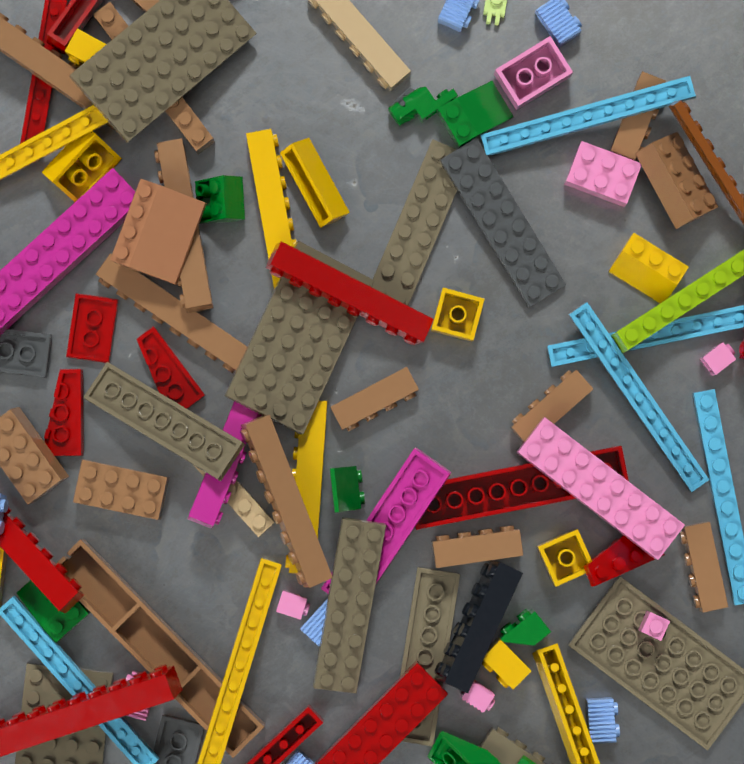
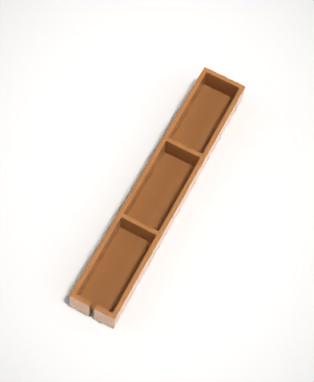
[56,539,265,758]

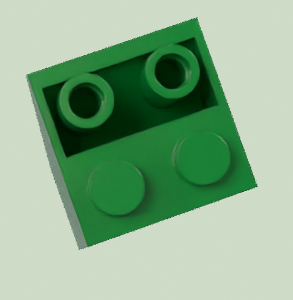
[195,175,245,224]
[498,609,551,646]

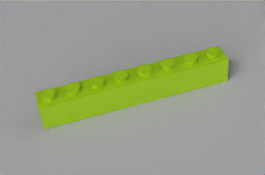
[611,250,744,353]

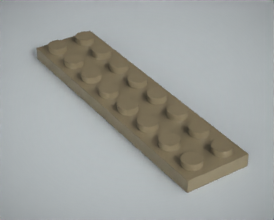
[371,139,457,306]
[83,362,245,481]
[313,517,386,693]
[400,567,460,746]

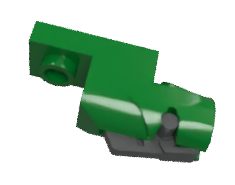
[388,87,458,126]

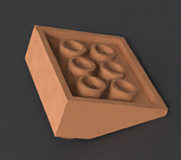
[110,178,207,285]

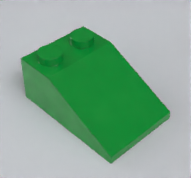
[437,81,514,149]
[330,466,365,513]
[16,580,91,643]
[427,731,501,764]

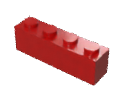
[47,0,103,54]

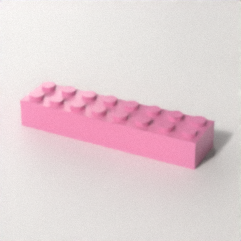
[516,417,685,560]

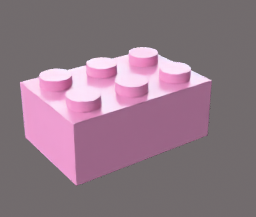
[494,36,573,110]
[564,141,642,207]

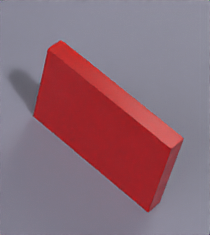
[66,293,119,363]

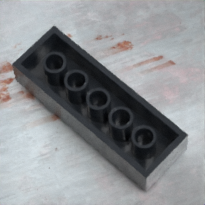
[434,560,523,693]

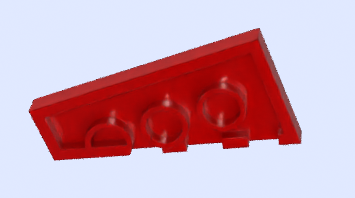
[136,326,206,409]
[44,369,84,456]
[583,535,665,587]

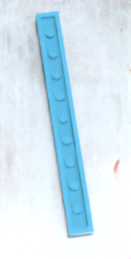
[481,76,696,156]
[568,302,709,492]
[547,305,744,367]
[692,389,744,605]
[0,596,160,764]

